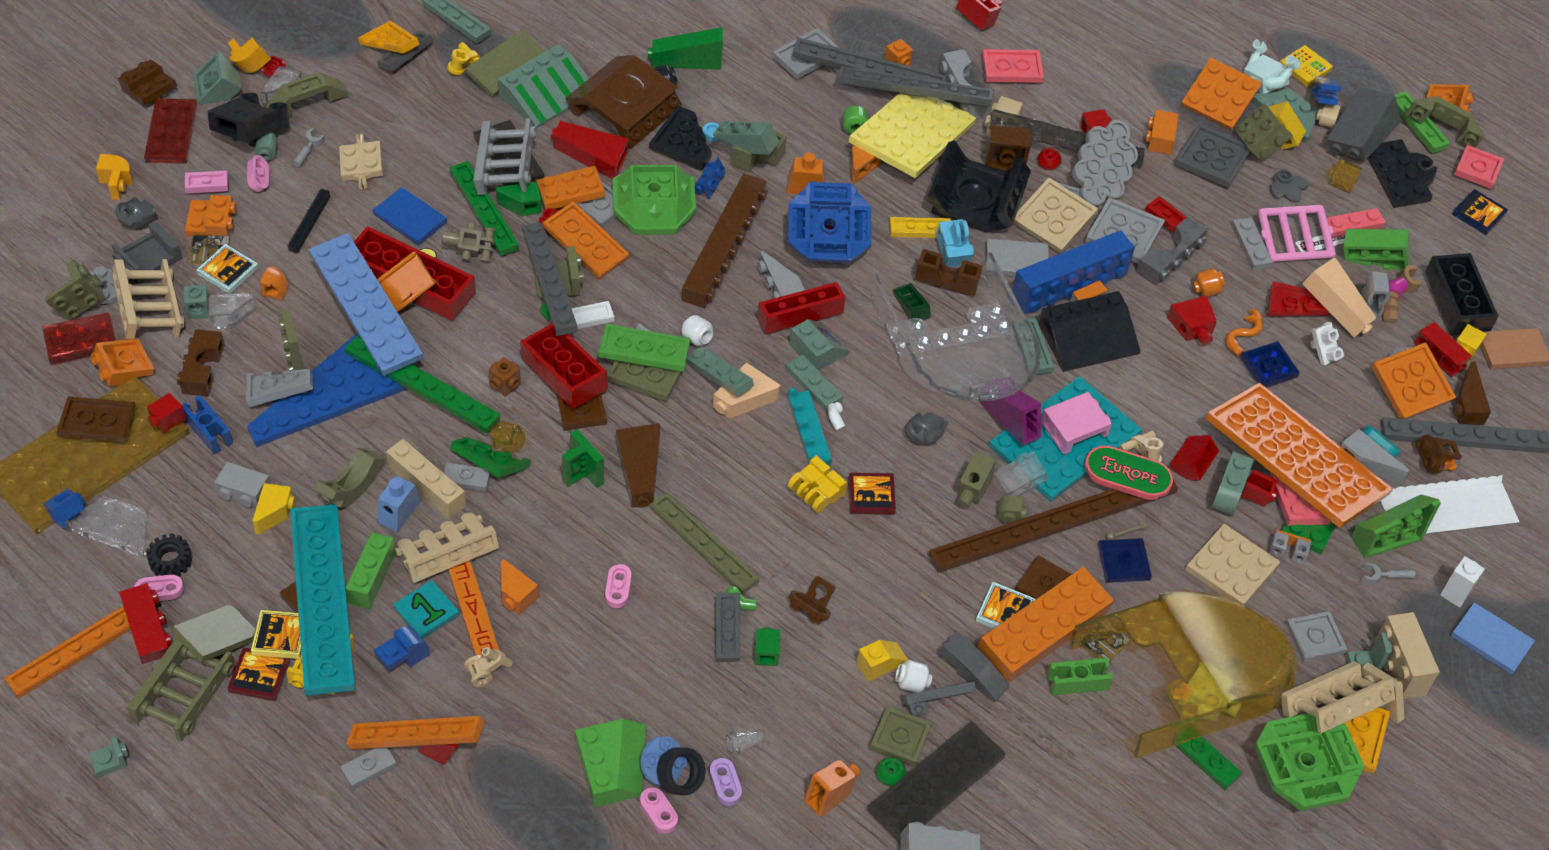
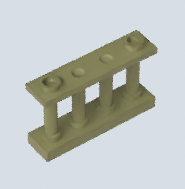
[127,637,235,742]

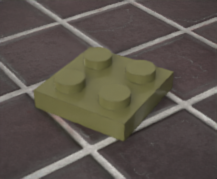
[870,706,932,767]

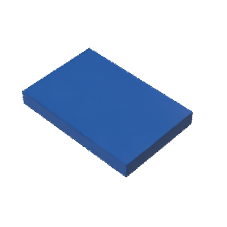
[373,187,447,246]

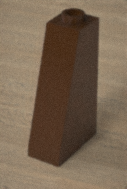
[616,423,661,508]

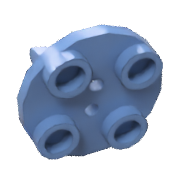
[639,736,687,786]

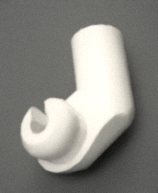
[827,402,846,431]

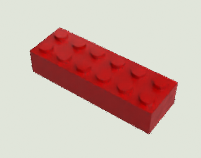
[353,226,476,321]

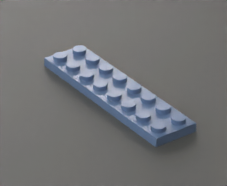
[309,233,423,376]

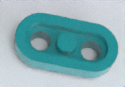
[1362,424,1402,458]

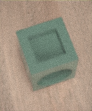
[184,285,210,319]

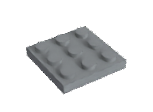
[1085,197,1165,264]

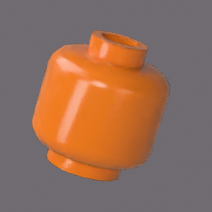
[1192,268,1225,297]

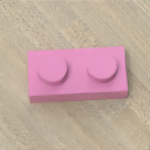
[185,170,228,194]

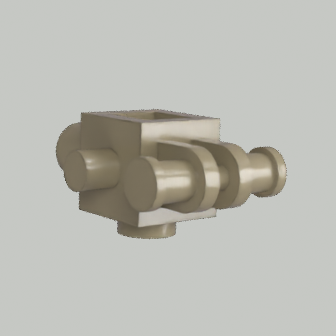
[442,223,495,263]

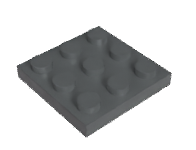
[1174,123,1251,188]

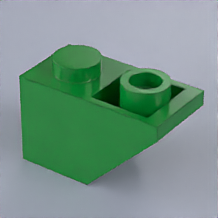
[496,182,542,216]

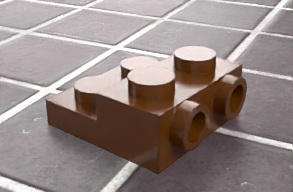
[118,59,177,105]

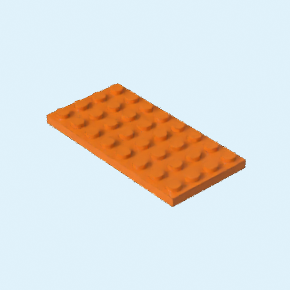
[1205,383,1393,528]

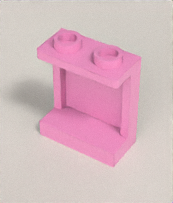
[1041,392,1112,455]

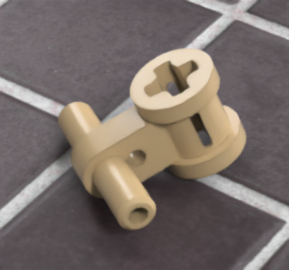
[1119,431,1163,462]
[464,647,513,687]

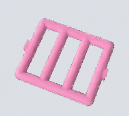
[1258,205,1336,262]

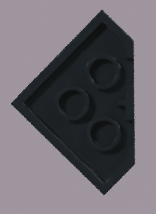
[649,105,712,170]

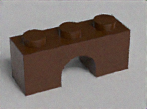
[915,249,983,296]
[177,329,225,397]

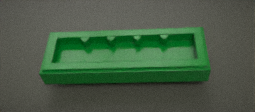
[1171,724,1242,790]

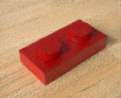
[1145,196,1187,233]

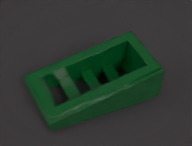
[893,283,931,324]

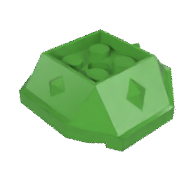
[613,164,696,235]
[1254,714,1365,811]

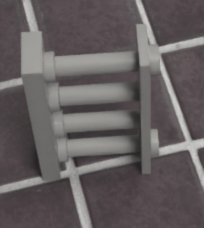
[473,118,537,195]

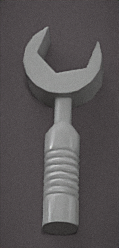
[293,128,325,167]
[1361,563,1416,585]

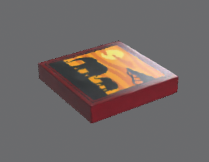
[849,473,896,515]
[227,647,291,702]

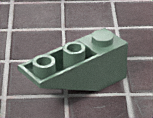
[713,121,779,155]

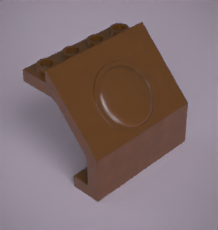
[565,55,682,148]

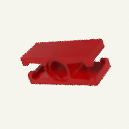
[1414,322,1472,378]

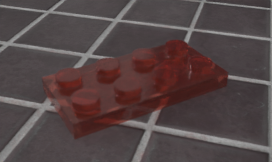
[144,98,197,164]

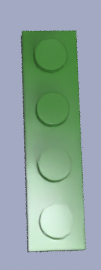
[1395,91,1450,153]

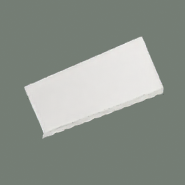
[1381,475,1519,533]

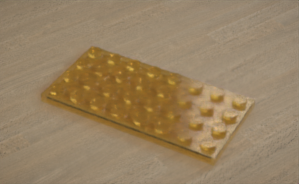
[0,377,190,535]

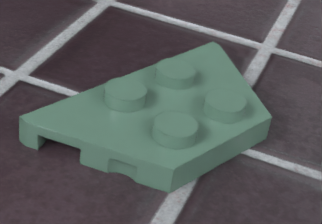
[1251,89,1319,143]

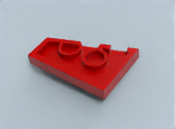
[1267,281,1331,316]

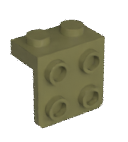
[1236,104,1293,162]
[534,246,584,298]
[45,259,105,320]

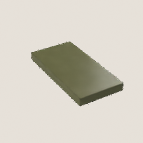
[465,29,545,98]

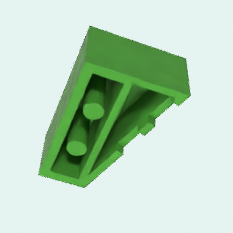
[1344,229,1411,272]

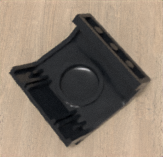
[928,140,1031,233]

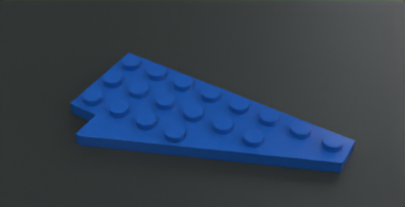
[247,333,414,447]

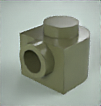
[998,495,1026,524]

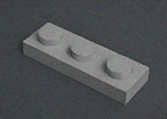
[1231,217,1273,271]

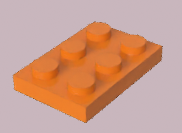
[536,166,606,209]

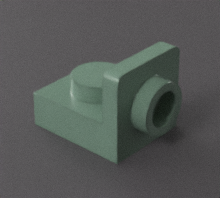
[89,736,128,778]

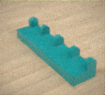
[788,388,832,465]

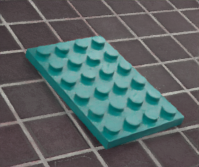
[988,376,1142,502]

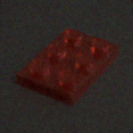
[42,312,115,365]

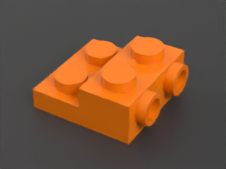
[1426,84,1473,113]
[185,195,237,237]
[91,338,154,386]

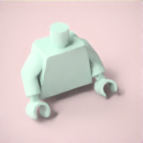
[1244,39,1300,94]

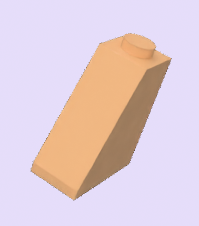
[713,363,781,418]

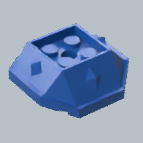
[788,182,871,263]

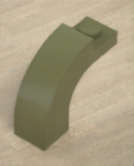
[315,448,385,508]

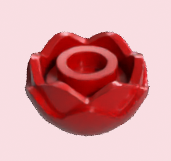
[261,56,286,79]
[1037,148,1062,170]

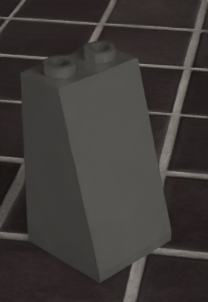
[1327,87,1402,160]

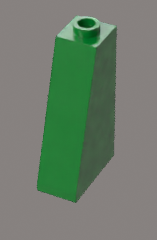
[648,28,723,70]

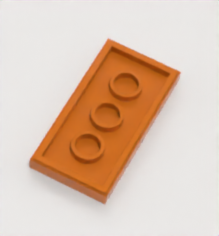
[542,201,630,280]

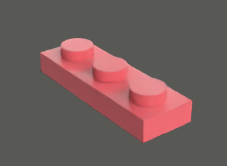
[1327,208,1386,237]

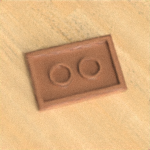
[1481,328,1549,369]

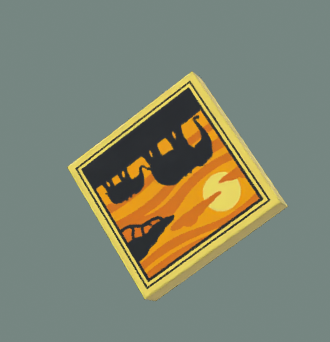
[251,610,301,659]

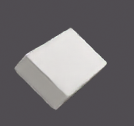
[572,301,614,329]

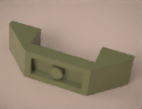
[265,72,348,116]
[1405,96,1485,148]

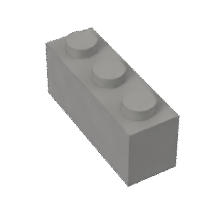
[900,822,980,850]

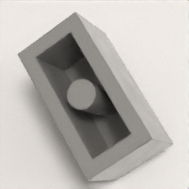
[214,462,270,508]

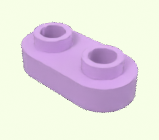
[710,758,742,806]

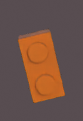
[1145,109,1179,155]

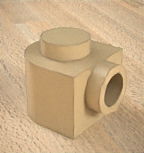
[1316,104,1341,129]

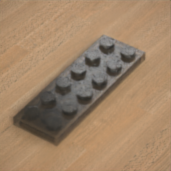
[867,721,1006,844]

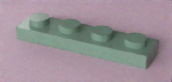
[423,0,491,44]
[686,346,754,397]

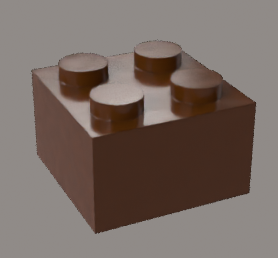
[985,125,1031,171]

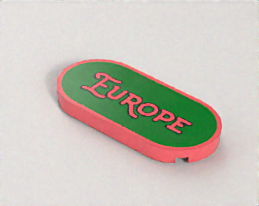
[1085,446,1173,500]

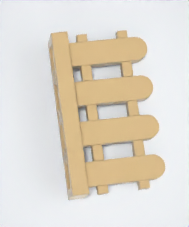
[395,513,499,583]

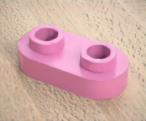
[247,155,269,192]
[605,564,632,608]
[134,575,184,601]
[640,788,678,834]

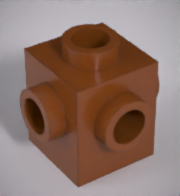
[489,357,521,397]

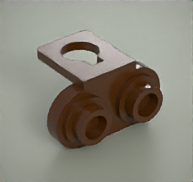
[1416,435,1462,474]
[789,576,836,624]

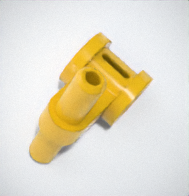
[447,42,480,75]

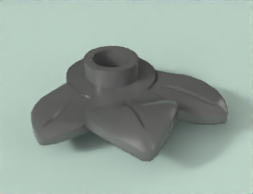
[1271,169,1309,202]

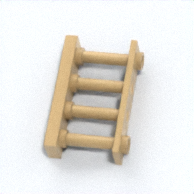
[112,259,184,339]
[1281,661,1395,733]

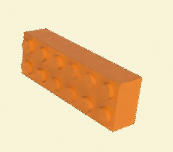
[976,566,1114,683]

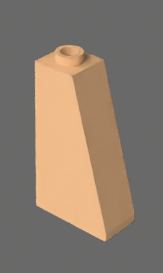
[1302,257,1376,338]

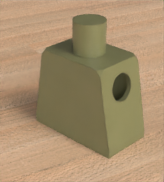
[957,451,996,508]

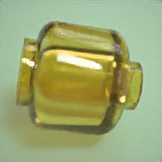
[490,421,525,452]

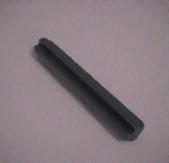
[287,188,330,253]

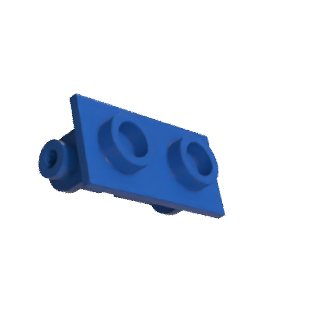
[695,157,726,199]

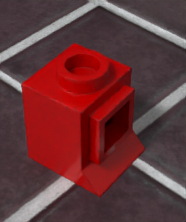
[1240,469,1278,507]

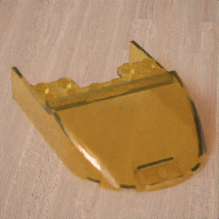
[1070,591,1297,758]

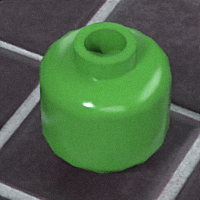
[842,106,868,134]

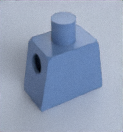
[378,476,421,533]

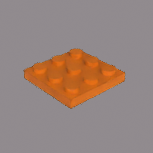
[1181,57,1262,131]
[1370,342,1456,419]

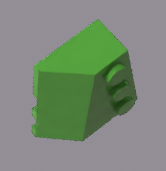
[1351,494,1441,559]
[575,719,646,808]

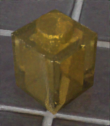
[1328,159,1362,194]

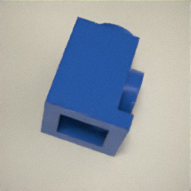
[44,489,85,528]

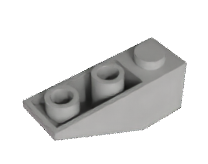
[757,251,805,299]
[1340,429,1410,484]

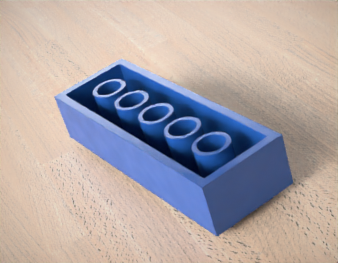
[1010,230,1135,315]

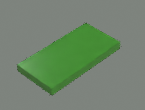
[598,324,690,372]

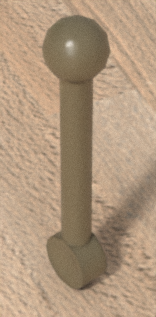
[1106,521,1148,541]

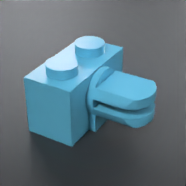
[936,219,974,267]

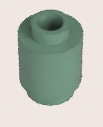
[255,132,277,161]

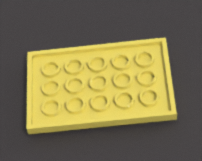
[848,93,977,178]

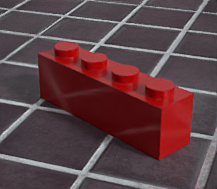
[757,282,845,334]

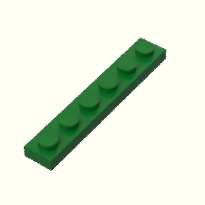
[449,161,519,256]

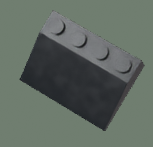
[1038,291,1141,372]

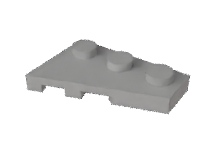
[246,369,313,407]

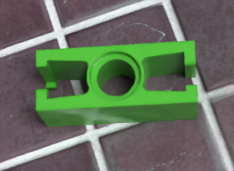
[1047,658,1113,695]

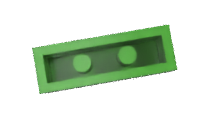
[345,532,396,609]

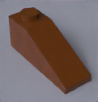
[1453,361,1491,425]

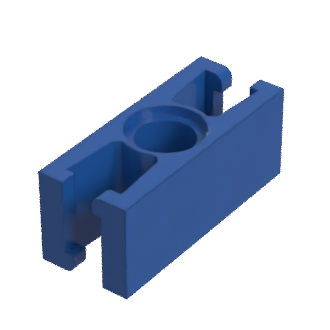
[1311,76,1341,106]
[182,395,233,455]

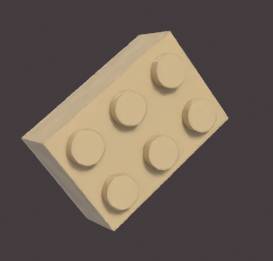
[1374,612,1440,699]

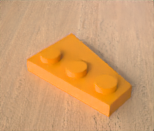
[358,21,420,53]

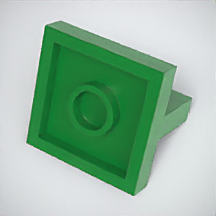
[562,429,604,488]

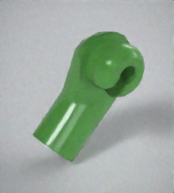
[726,586,756,611]

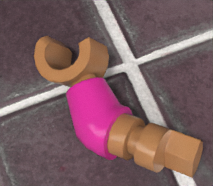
[1383,265,1422,323]

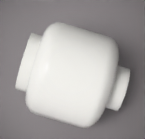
[682,315,713,346]
[895,660,932,693]

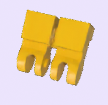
[787,455,847,513]

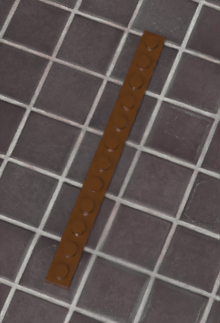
[929,480,1178,573]

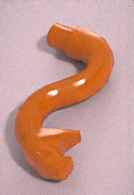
[1225,308,1263,357]

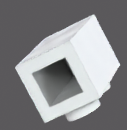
[1441,556,1485,607]

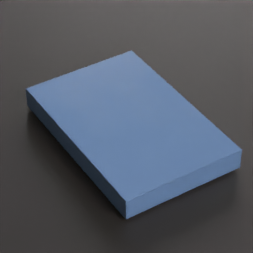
[1451,603,1535,675]

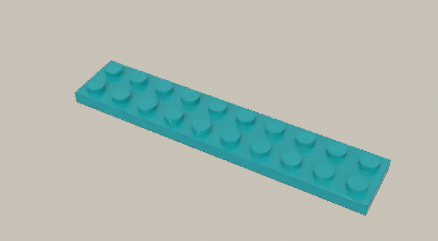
[290,504,355,696]

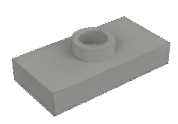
[444,463,491,492]
[340,747,397,790]

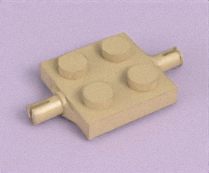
[339,133,383,190]

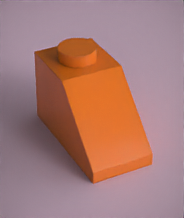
[850,145,882,184]
[501,559,539,615]

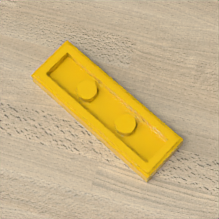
[889,217,951,238]

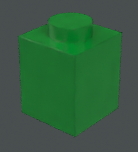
[755,627,780,666]

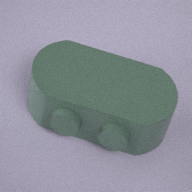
[1212,451,1254,516]

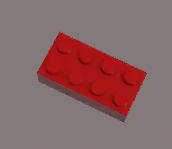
[520,324,608,409]

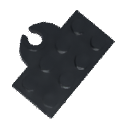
[1368,139,1437,208]

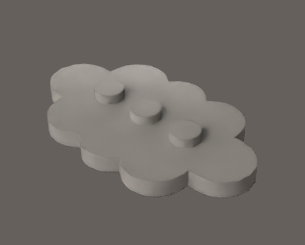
[1072,120,1138,207]

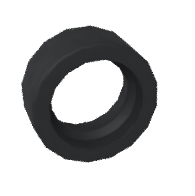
[657,747,706,795]

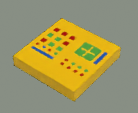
[1280,45,1333,87]

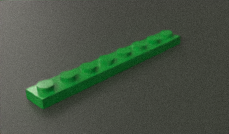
[345,335,501,434]

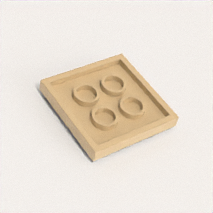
[1014,178,1098,254]
[1185,524,1281,609]

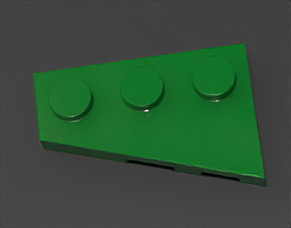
[450,437,531,478]

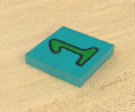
[393,580,460,639]

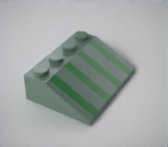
[498,44,589,129]

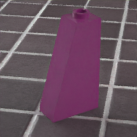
[979,379,1042,445]

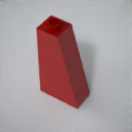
[551,121,629,179]

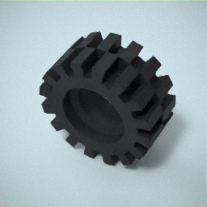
[146,534,192,577]

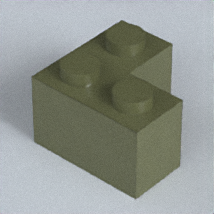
[732,132,787,171]

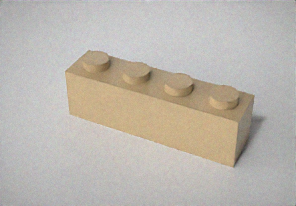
[386,439,466,520]

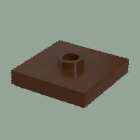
[1015,555,1072,599]

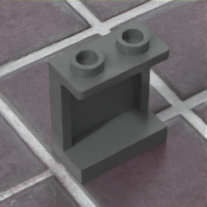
[112,220,182,283]

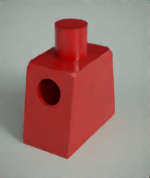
[1167,295,1217,345]

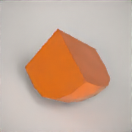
[260,266,289,301]

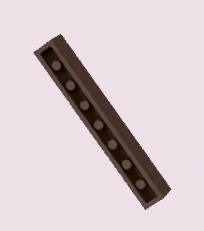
[682,173,768,309]

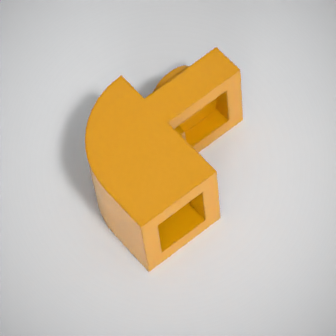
[228,37,271,73]
[96,154,133,200]

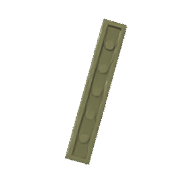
[650,492,759,595]

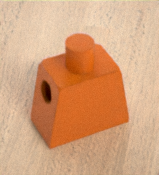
[786,153,826,194]
[804,760,860,818]

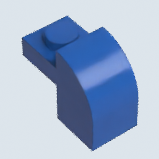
[374,626,430,671]

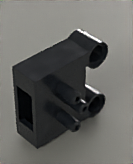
[207,93,289,147]

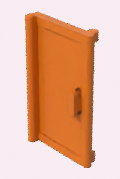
[377,252,436,312]

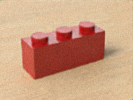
[119,583,172,664]

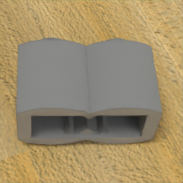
[1360,272,1390,319]

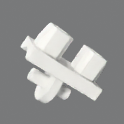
[1310,322,1344,365]

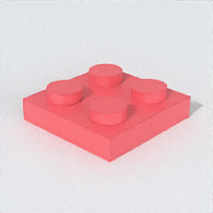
[1454,145,1504,189]

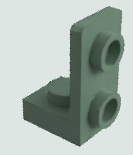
[1345,632,1392,673]

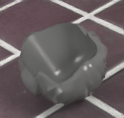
[115,197,156,228]
[905,412,949,444]

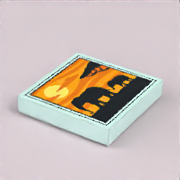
[197,244,258,294]
[976,582,1036,629]

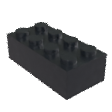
[1425,253,1498,335]

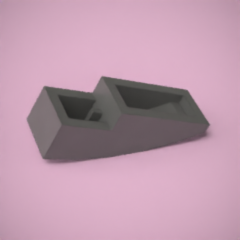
[940,632,1009,703]

